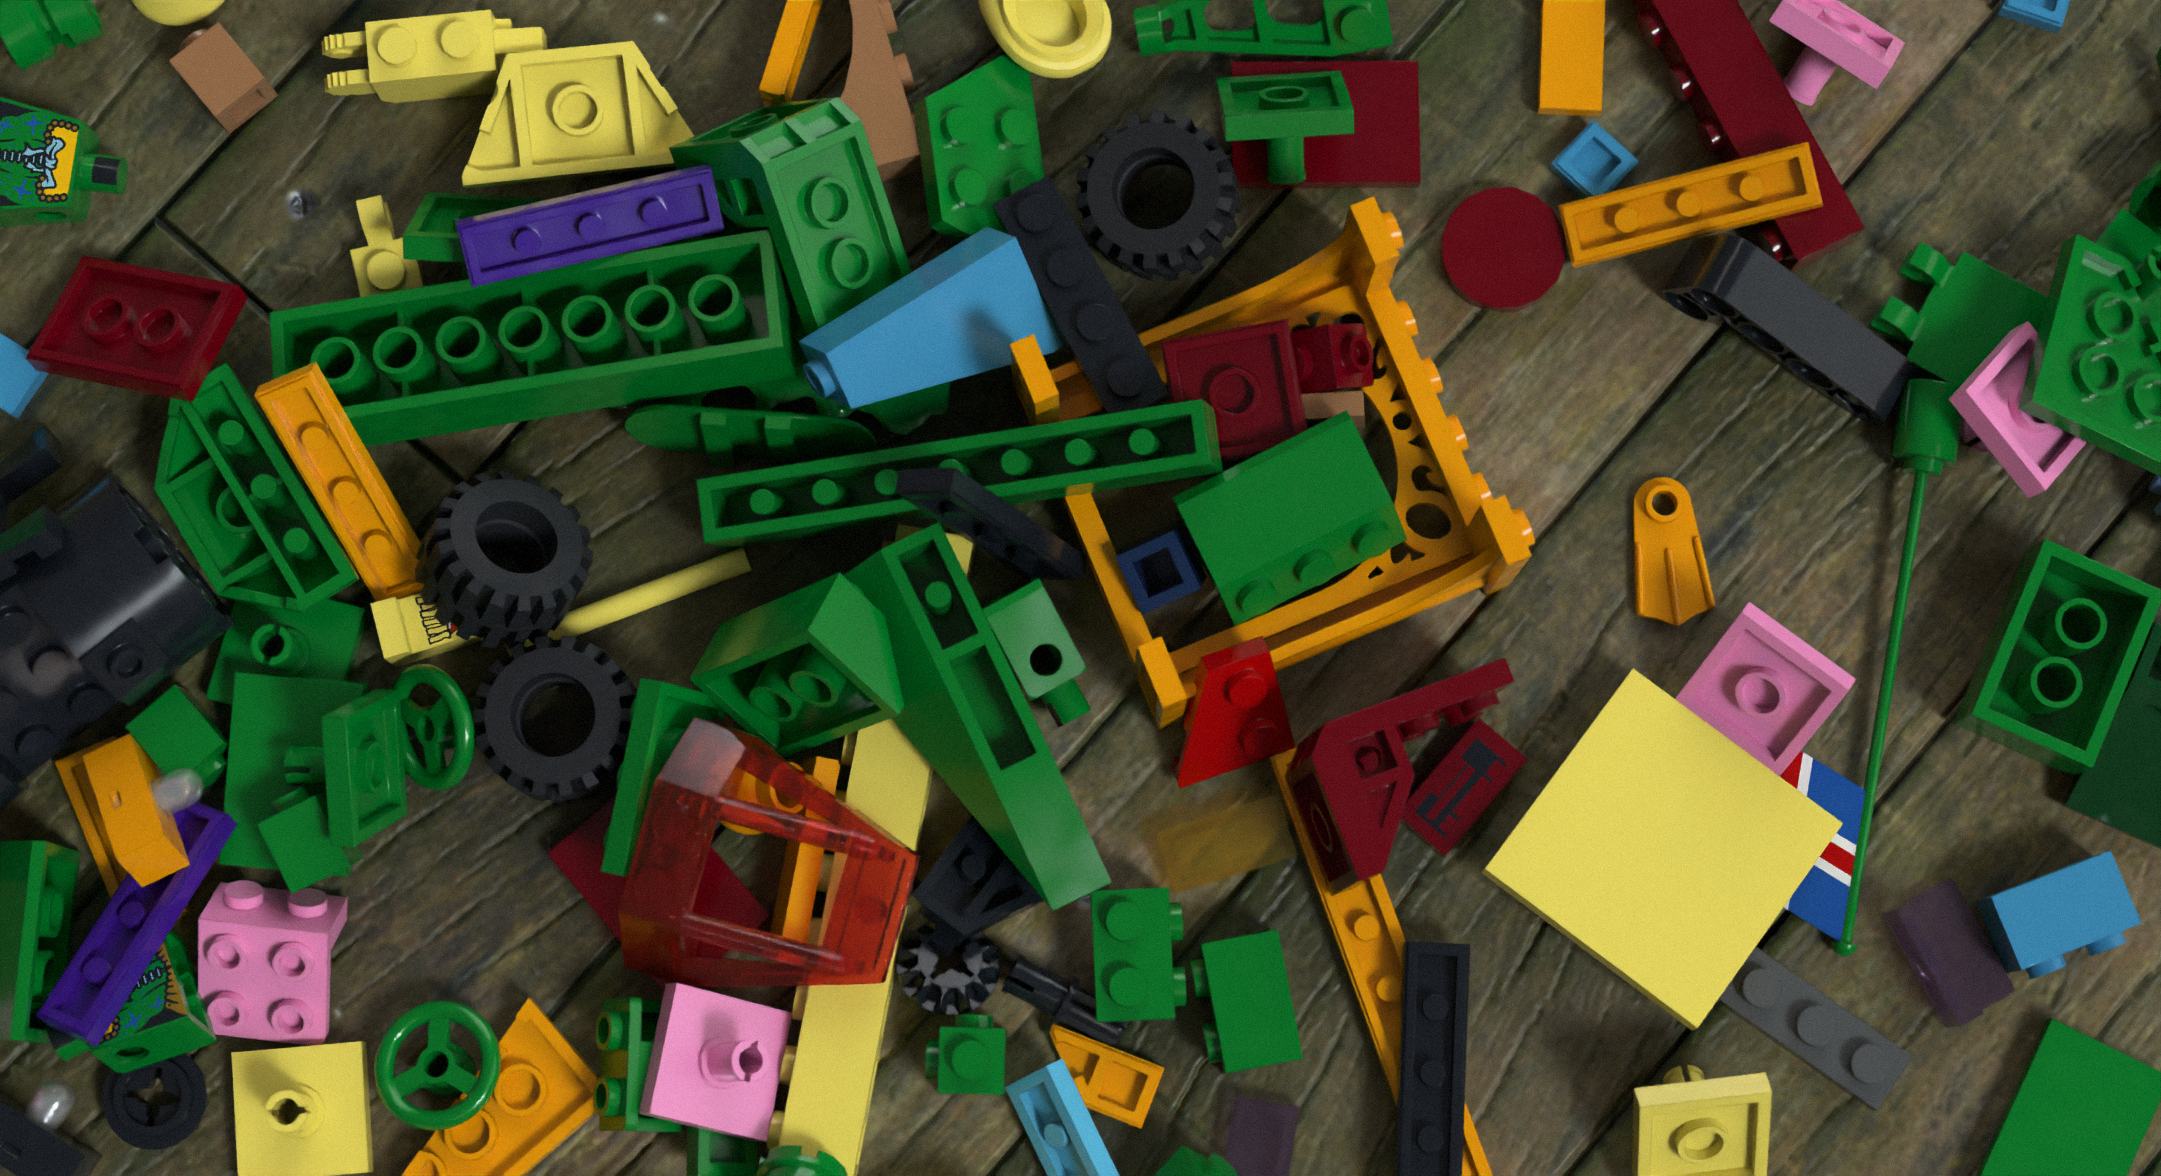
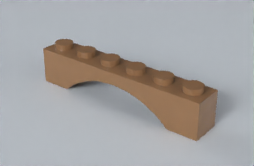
[840,0,922,182]

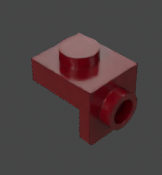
[1291,323,1374,394]

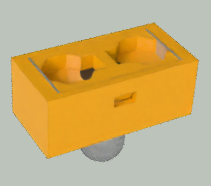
[82,733,204,888]

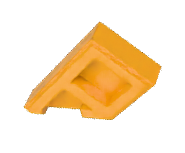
[1049,1024,1165,1129]

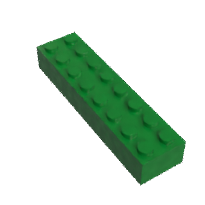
[269,229,798,447]

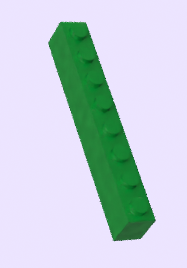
[696,399,1223,550]

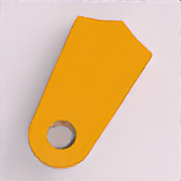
[1633,477,1715,627]

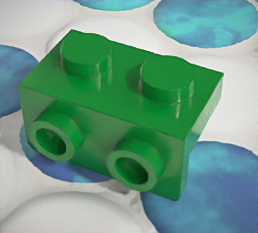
[1090,887,1186,1023]
[593,997,682,1132]

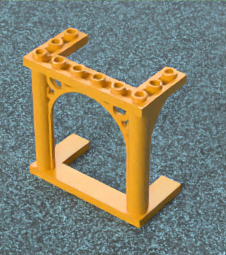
[1009,196,1535,731]

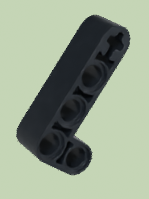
[1662,233,1916,425]

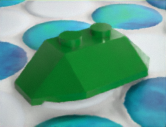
[154,363,359,613]

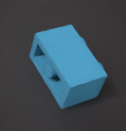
[1975,850,2142,979]

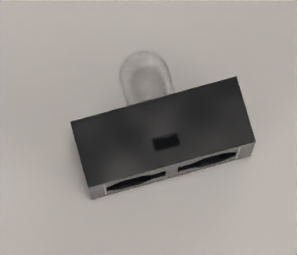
[0,1078,103,1176]

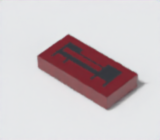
[1400,718,1528,858]

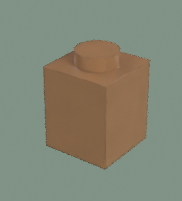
[169,22,278,134]

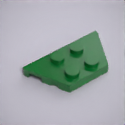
[913,53,1045,241]

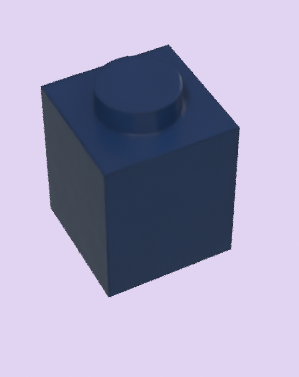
[1115,520,1207,615]

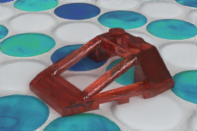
[619,717,921,987]

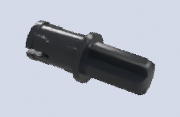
[1001,954,1129,1045]

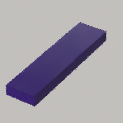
[455,164,724,287]
[36,794,238,1047]

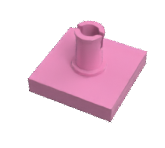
[1769,0,1905,106]
[1949,321,2087,499]
[1675,602,1856,776]
[638,983,792,1142]

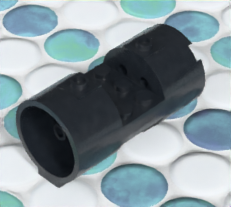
[0,474,235,810]

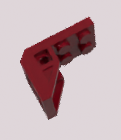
[1285,658,1515,897]

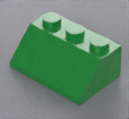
[1172,410,1407,626]
[689,572,904,758]
[0,840,81,1044]

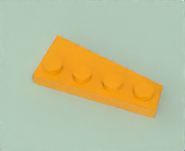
[401,998,599,1176]

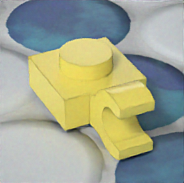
[350,195,426,297]

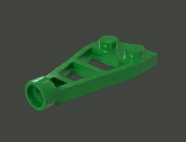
[1133,0,1394,57]

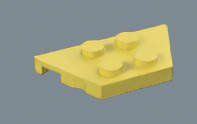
[462,41,694,189]

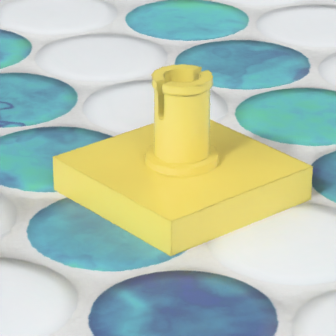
[231,1041,374,1176]
[1632,1065,1772,1176]

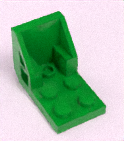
[669,97,912,336]

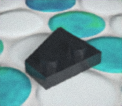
[906,815,1044,943]

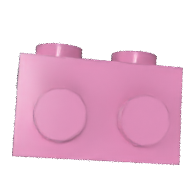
[198,880,348,1046]

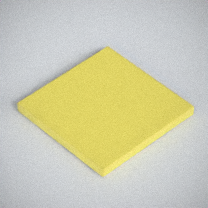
[1481,668,1843,1031]

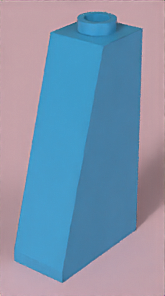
[798,227,1063,409]

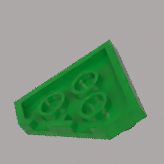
[2018,234,2161,477]

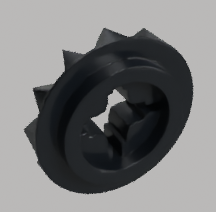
[896,921,1000,1015]
[102,1053,210,1150]

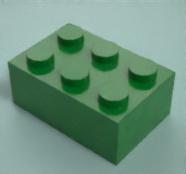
[1953,539,2161,776]

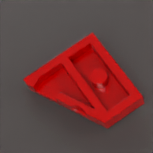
[1171,636,1296,789]

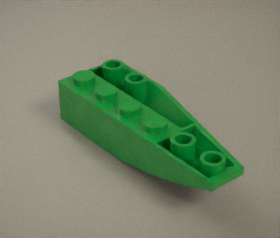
[843,522,1112,911]

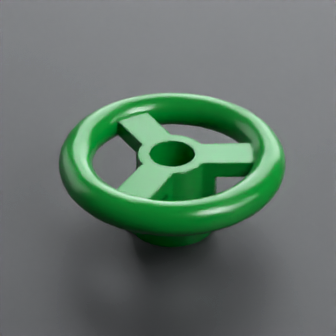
[391,664,479,791]
[374,1000,501,1131]

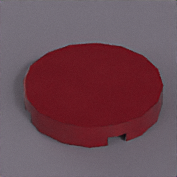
[1440,187,1566,312]

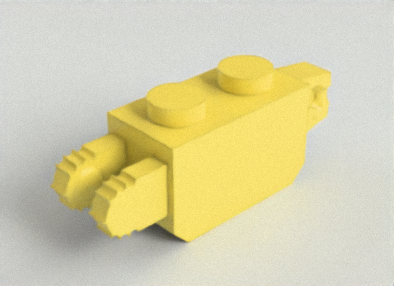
[321,9,548,103]

